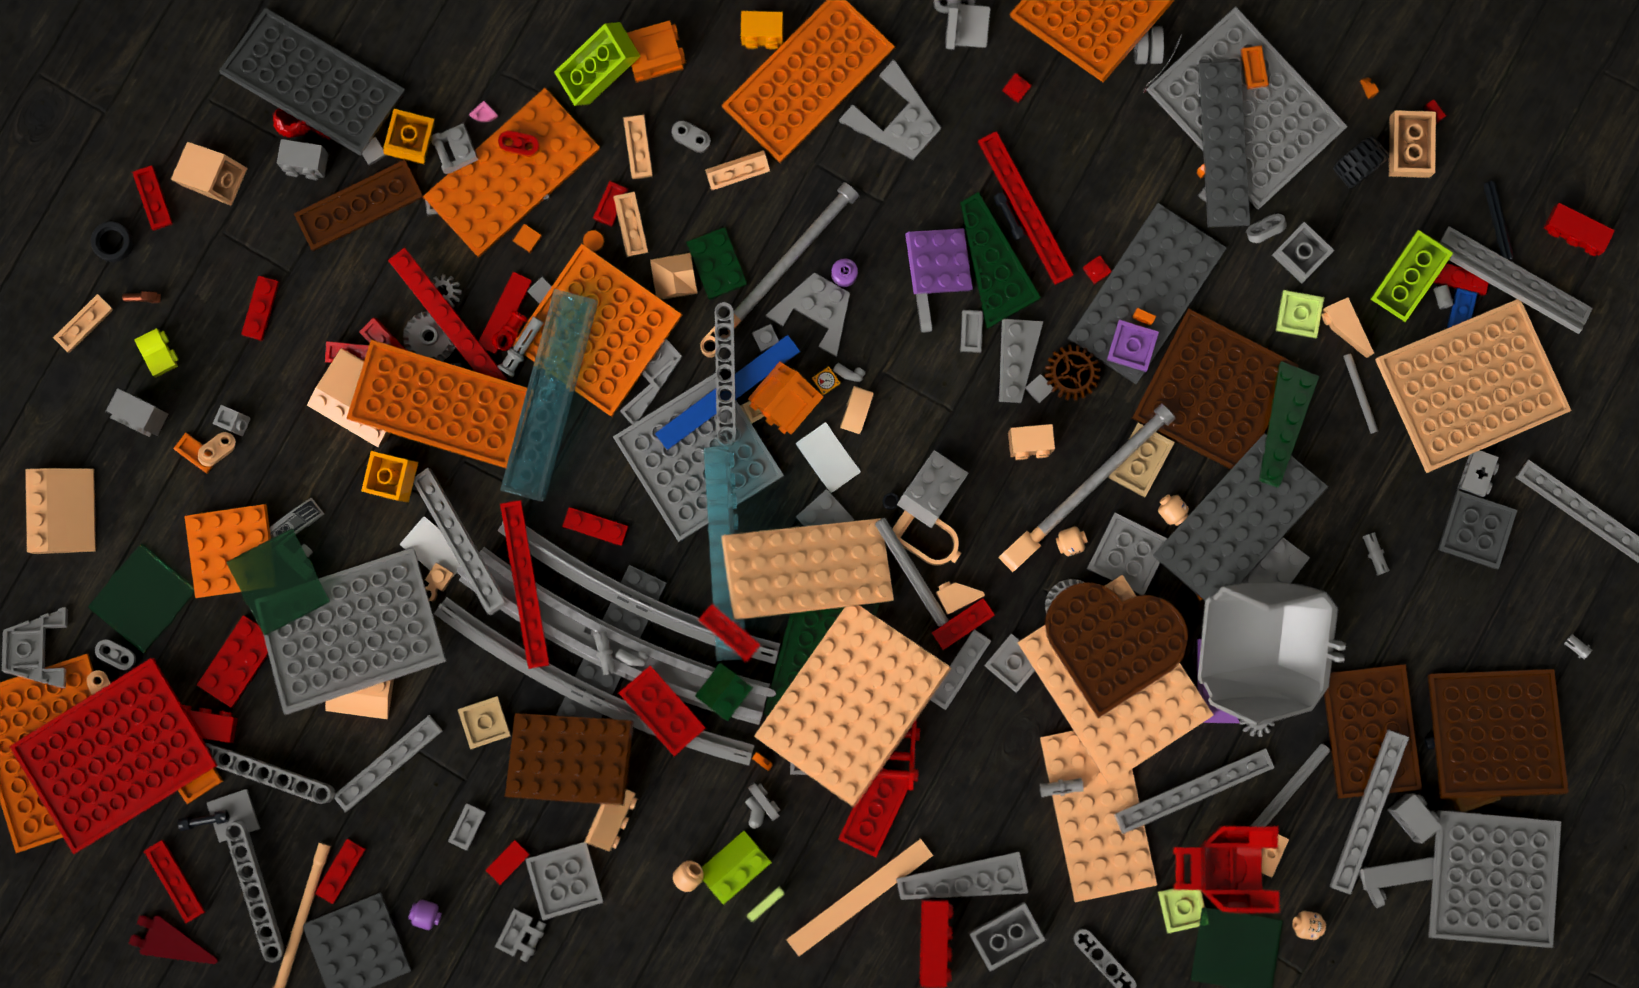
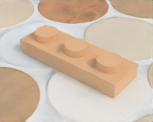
[624,115,653,179]
[705,150,770,190]
[614,192,648,257]
[53,294,114,353]

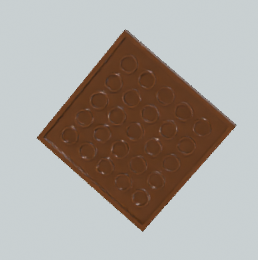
[1132,309,1299,469]
[1428,669,1568,799]

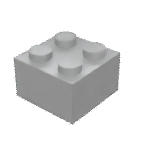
[277,139,329,180]
[1272,222,1334,283]
[1387,794,1442,843]

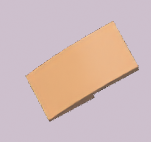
[840,386,873,434]

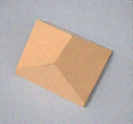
[650,253,697,300]

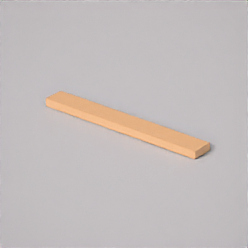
[786,839,933,956]

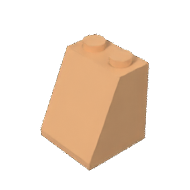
[171,142,247,206]

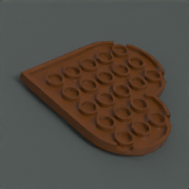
[1045,583,1188,718]

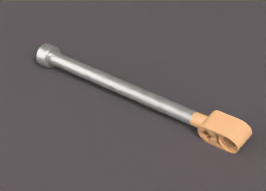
[700,182,859,357]
[998,404,1176,572]

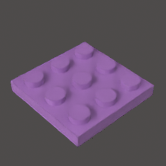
[905,229,973,294]

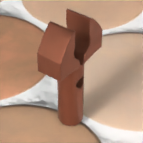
[122,292,161,303]

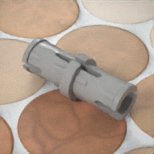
[1362,532,1390,576]
[593,631,616,675]
[1040,778,1083,797]

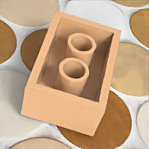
[1389,111,1436,178]

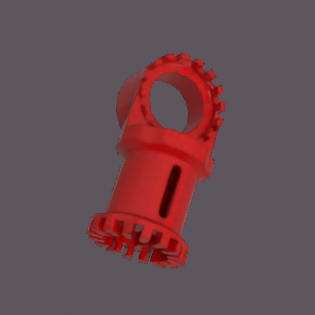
[492,310,528,351]

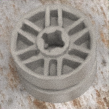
[1134,26,1164,64]

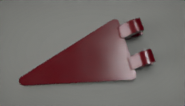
[128,915,218,964]

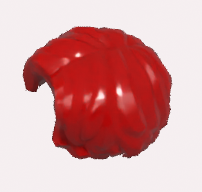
[273,108,311,138]

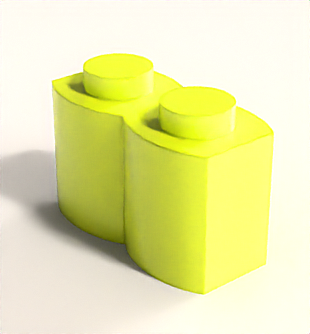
[134,328,179,378]

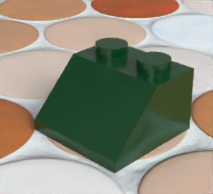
[695,663,753,721]

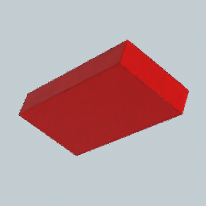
[593,181,629,227]
[485,840,530,885]

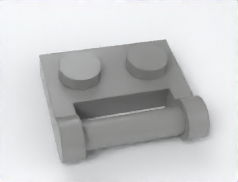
[430,123,479,174]

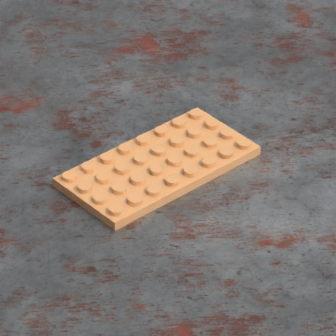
[721,518,894,620]
[1040,731,1157,902]

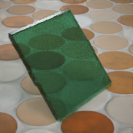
[226,528,330,636]
[88,544,195,653]
[1191,907,1283,988]

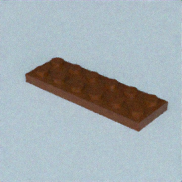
[294,160,423,251]

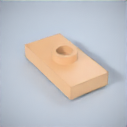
[1262,834,1289,878]

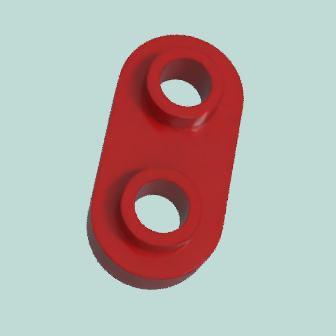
[498,131,539,157]

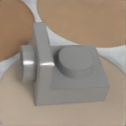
[213,405,250,436]

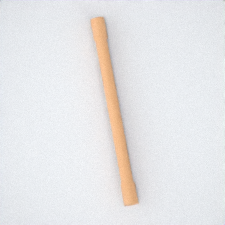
[273,843,331,988]

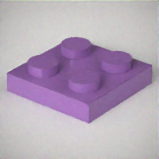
[1107,320,1159,372]

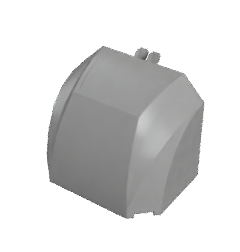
[1198,583,1346,726]

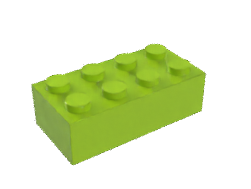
[554,22,641,106]
[1371,229,1453,322]

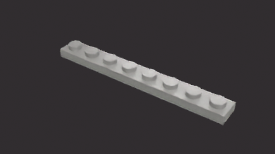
[1516,460,1639,563]
[413,468,508,615]
[1330,729,1409,894]
[1114,749,1274,834]

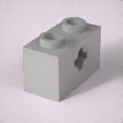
[1457,450,1499,498]

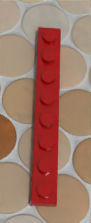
[978,131,1073,285]
[388,248,508,381]
[500,500,550,669]

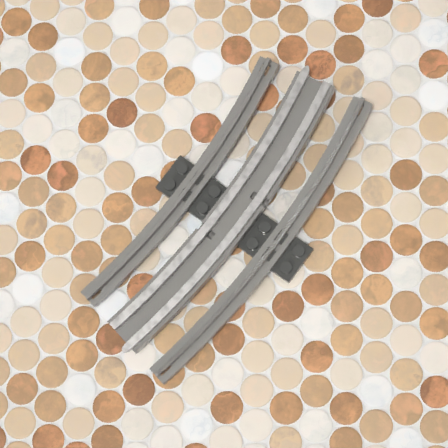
[434,522,780,765]

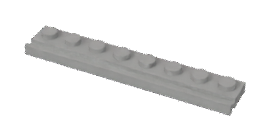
[1439,227,1593,334]

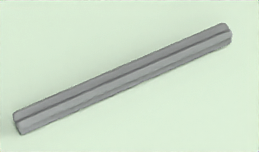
[875,518,948,627]
[1251,744,1330,827]

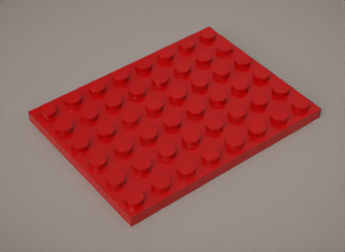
[9,658,218,854]

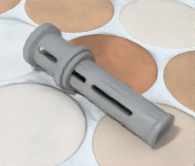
[497,316,544,377]

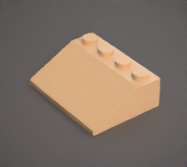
[307,348,390,447]
[26,468,96,554]

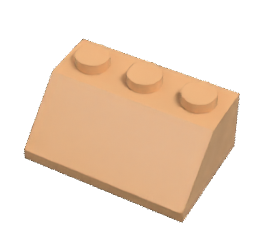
[326,679,394,719]
[585,789,638,851]

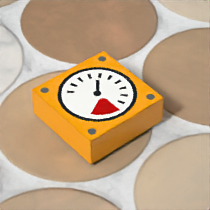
[812,367,841,396]

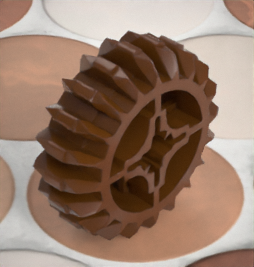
[1045,345,1101,401]

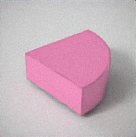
[469,101,499,122]

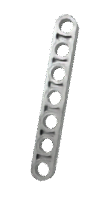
[715,302,736,447]
[205,743,335,804]
[225,821,285,962]

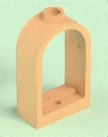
[892,511,961,565]

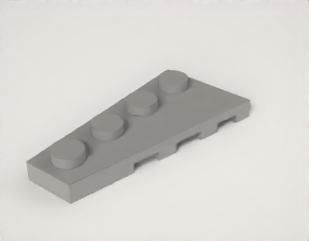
[999,319,1043,403]

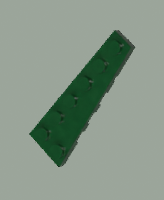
[1259,361,1319,488]

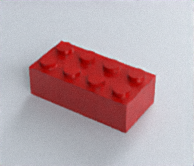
[920,899,952,988]

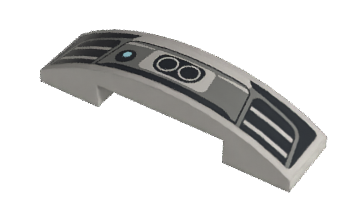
[270,498,324,554]

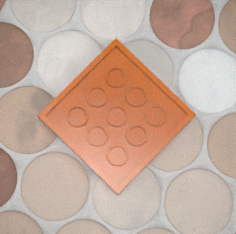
[185,504,277,598]

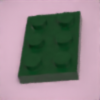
[687,227,747,300]

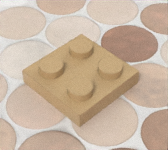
[458,696,511,749]

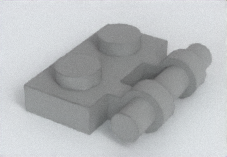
[495,908,546,962]

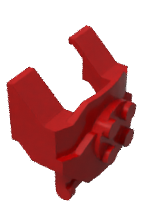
[1173,826,1279,913]

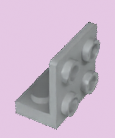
[946,3,990,49]

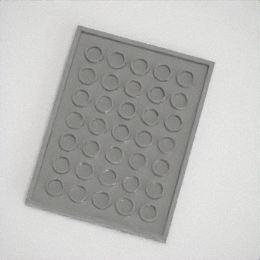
[1146,7,1347,209]
[255,548,446,715]

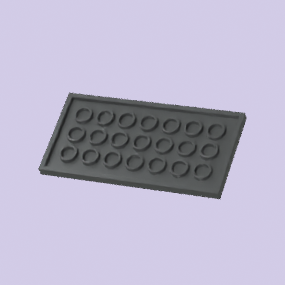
[220,8,405,156]
[1068,203,1226,384]
[1153,433,1328,602]

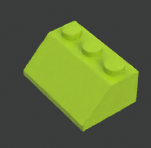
[702,831,771,905]

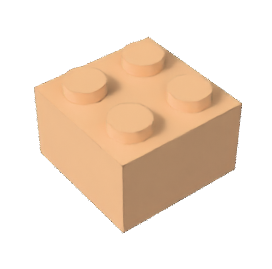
[1008,424,1055,460]

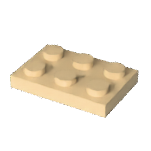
[1108,423,1175,497]

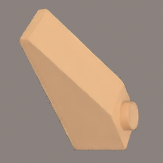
[1322,298,1374,358]

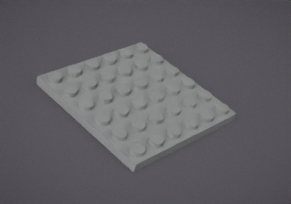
[613,373,784,542]
[1429,811,1561,948]

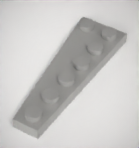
[896,852,1028,900]

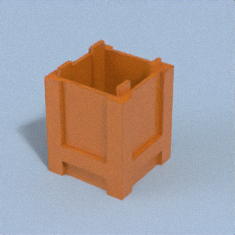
[627,20,686,82]
[748,362,823,434]

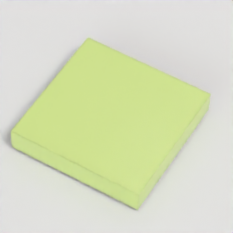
[1276,290,1324,338]
[747,886,784,921]
[1158,888,1209,933]

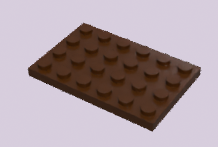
[1324,664,1422,799]
[505,714,634,806]

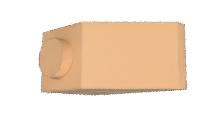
[936,581,985,615]

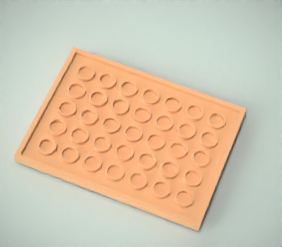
[1375,299,1571,473]
[1017,575,1214,784]
[754,605,951,807]

